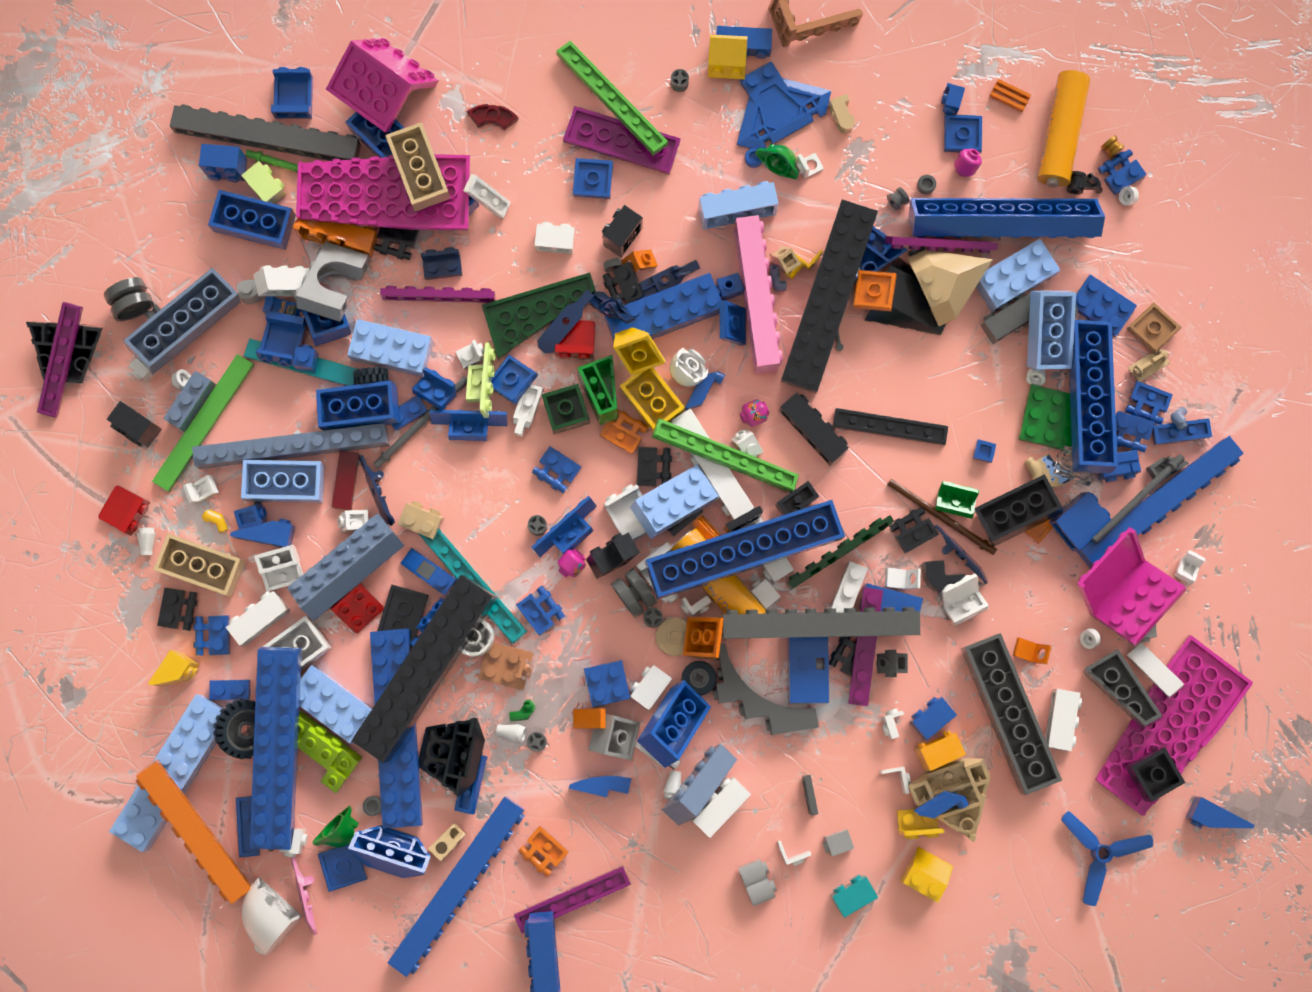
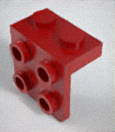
[555,319,596,360]
[98,485,151,536]
[330,582,384,633]

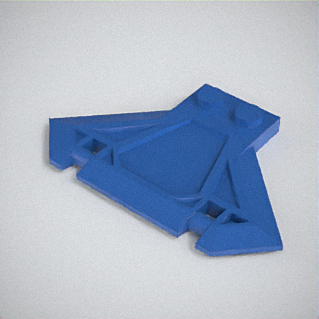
[737,61,831,149]

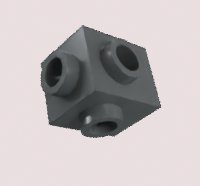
[876,650,908,677]

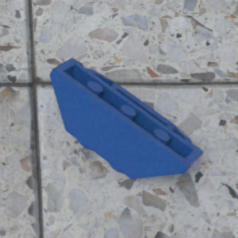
[348,825,431,878]

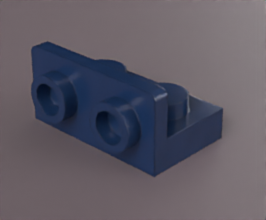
[421,247,463,280]

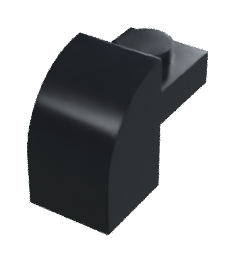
[922,560,965,593]

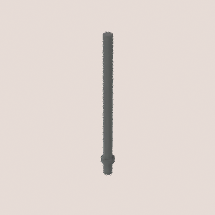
[373,376,467,469]
[1091,454,1185,544]

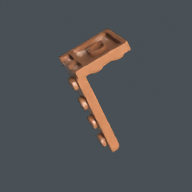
[768,0,863,47]
[478,642,534,691]

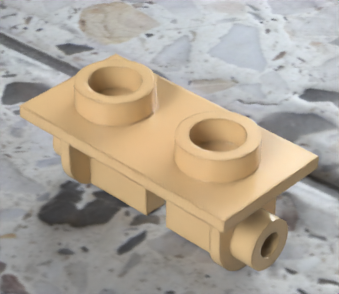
[1128,350,1170,382]

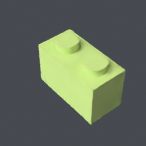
[241,161,286,204]

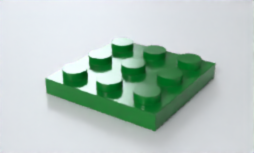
[1018,384,1072,453]

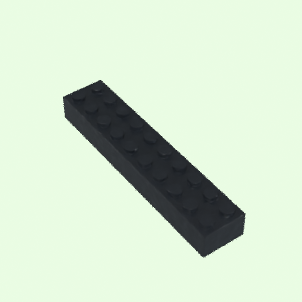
[781,199,878,394]
[351,575,498,763]

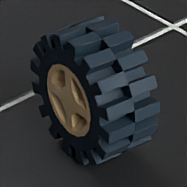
[353,367,389,385]

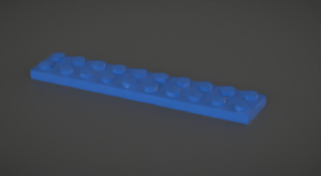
[370,629,423,829]

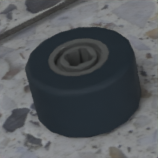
[681,661,717,696]

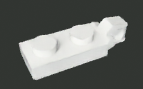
[513,384,543,437]

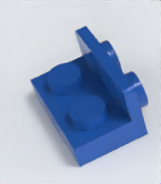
[412,367,457,410]

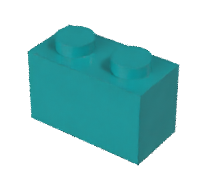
[830,874,878,918]

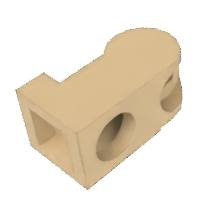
[828,94,855,134]
[769,246,801,273]
[428,823,466,861]

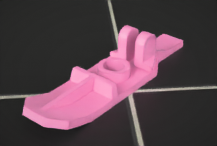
[291,857,318,935]

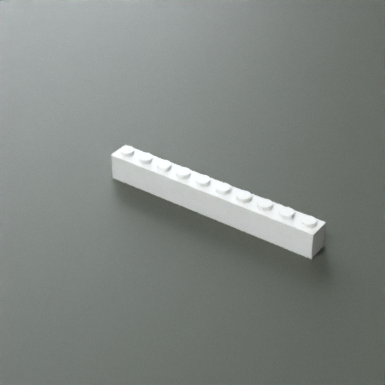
[671,408,794,584]

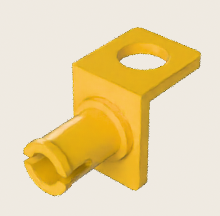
[783,250,823,280]

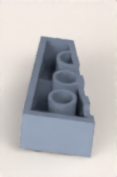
[661,744,737,826]

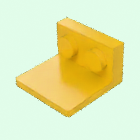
[896,809,944,839]

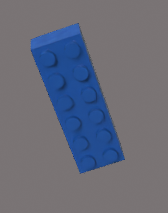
[604,273,722,341]

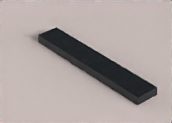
[833,408,948,446]

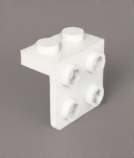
[942,574,989,626]

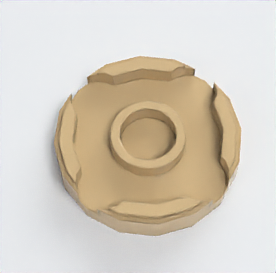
[655,617,687,656]

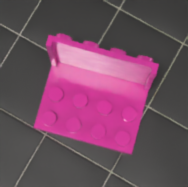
[326,38,439,132]
[1077,527,1186,646]

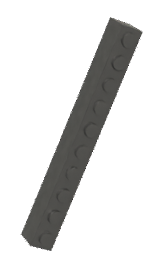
[170,104,361,161]
[721,607,921,639]

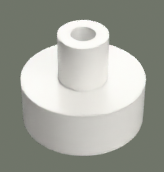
[1119,186,1139,206]
[1026,368,1046,386]
[172,369,191,390]
[1080,628,1101,649]

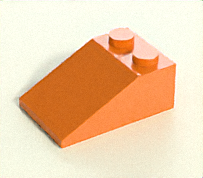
[682,617,724,659]

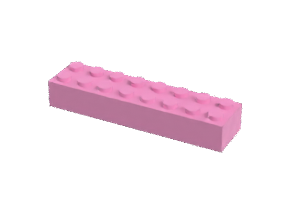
[734,215,783,374]

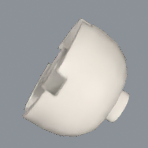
[669,348,708,387]
[462,620,495,657]

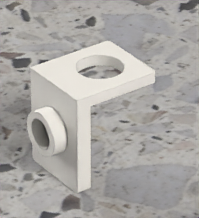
[796,153,824,179]
[885,568,921,589]
[879,767,911,794]
[777,840,811,866]

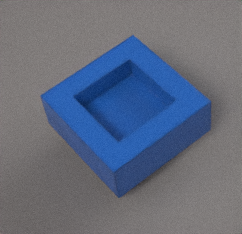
[972,439,996,463]

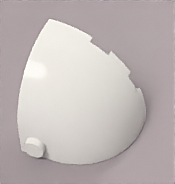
[242,877,303,956]

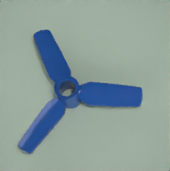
[1061,811,1153,906]

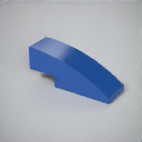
[568,776,632,797]

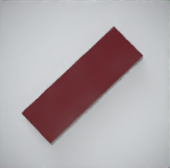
[332,451,360,510]

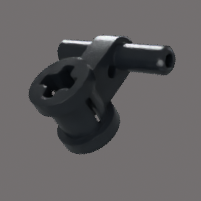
[1066,171,1103,195]

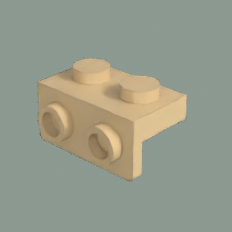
[397,501,444,539]

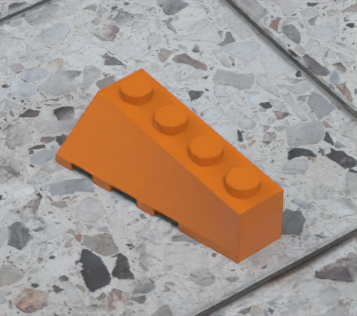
[293,219,378,258]

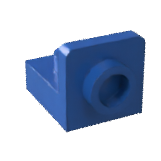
[233,503,267,530]

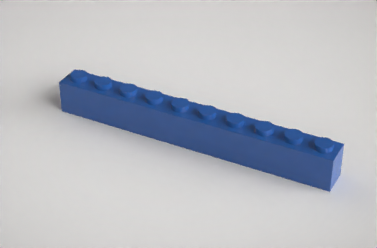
[1076,435,1244,569]
[387,796,525,977]

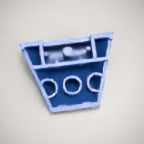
[855,226,908,283]

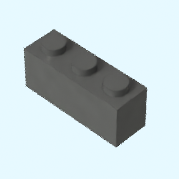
[981,293,1031,344]

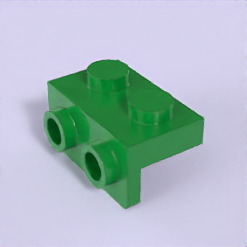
[935,481,979,519]

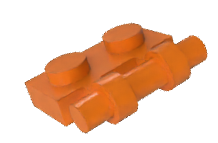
[599,409,648,455]
[518,826,569,877]

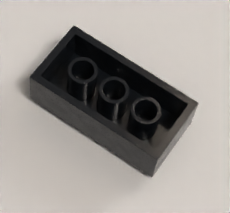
[974,474,1063,547]

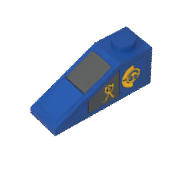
[400,548,457,596]

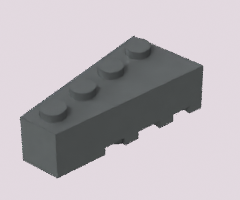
[1083,649,1162,730]

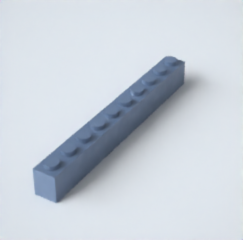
[192,423,390,469]

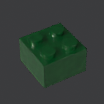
[542,384,590,435]

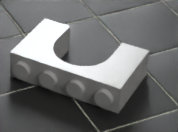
[294,241,368,322]

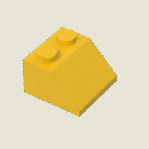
[708,35,747,80]
[613,327,665,375]
[148,650,200,687]
[900,846,953,903]

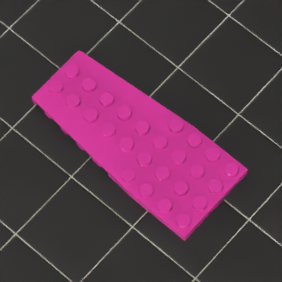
[296,154,470,231]
[1095,635,1253,816]

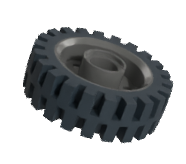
[213,699,256,759]

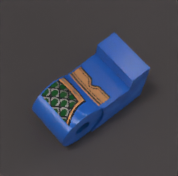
[262,296,301,317]

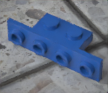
[430,409,508,441]
[531,496,597,557]

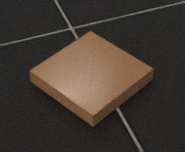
[1127,302,1182,354]

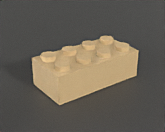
[385,122,451,212]
[153,533,246,597]

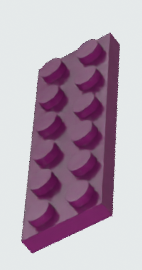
[563,106,681,175]

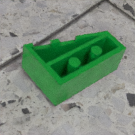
[577,354,618,425]

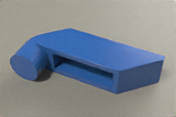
[685,371,725,411]
[914,791,969,819]

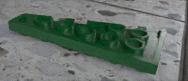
[482,272,596,360]
[787,515,894,590]

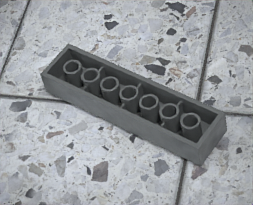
[961,633,1062,795]

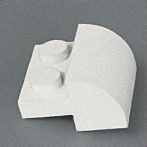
[254,545,303,592]

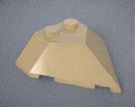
[907,250,993,326]
[908,758,991,843]

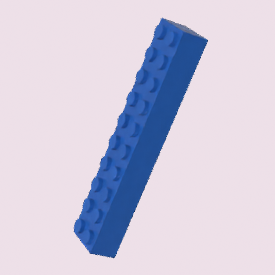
[908,198,1105,238]
[645,500,845,600]
[250,647,302,850]

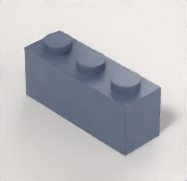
[163,371,216,432]

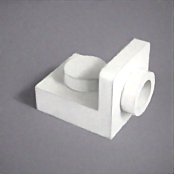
[455,340,484,370]
[338,510,368,533]

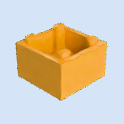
[914,731,966,771]

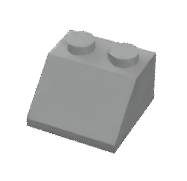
[588,714,640,760]

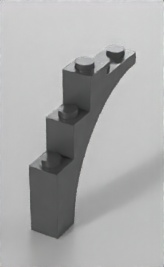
[713,643,819,735]

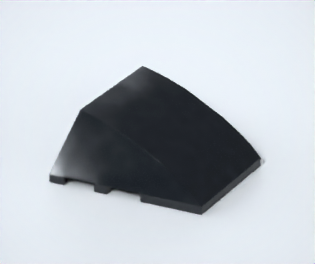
[26,321,103,383]
[419,718,485,797]

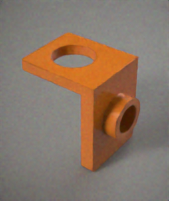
[621,249,658,272]
[1013,637,1052,665]

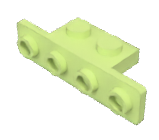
[466,343,496,418]

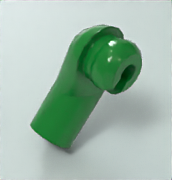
[509,700,535,721]

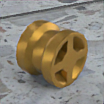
[1101,135,1125,159]

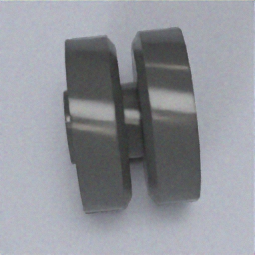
[103,277,154,321]
[611,568,657,618]

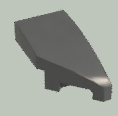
[1146,456,1189,479]

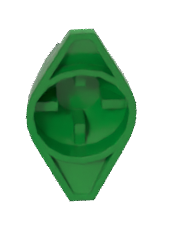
[755,144,799,180]
[312,805,359,847]

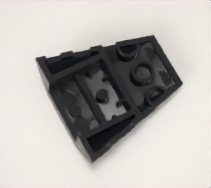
[865,257,946,335]

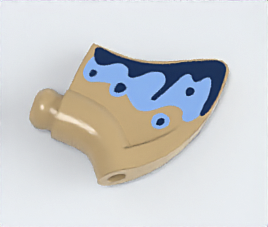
[1024,453,1076,488]

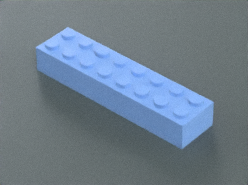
[109,694,224,852]

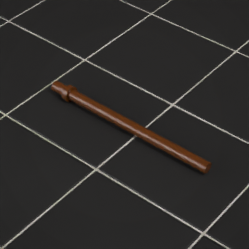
[887,479,997,555]

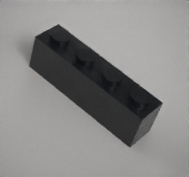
[779,392,849,466]

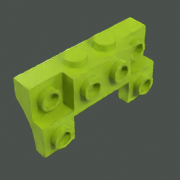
[298,711,363,793]

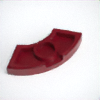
[466,104,519,130]

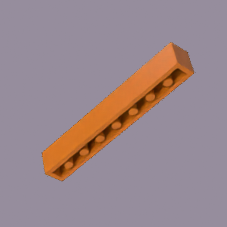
[135,759,251,904]

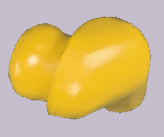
[202,510,228,533]

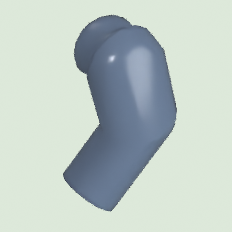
[770,264,786,292]
[1171,407,1187,430]

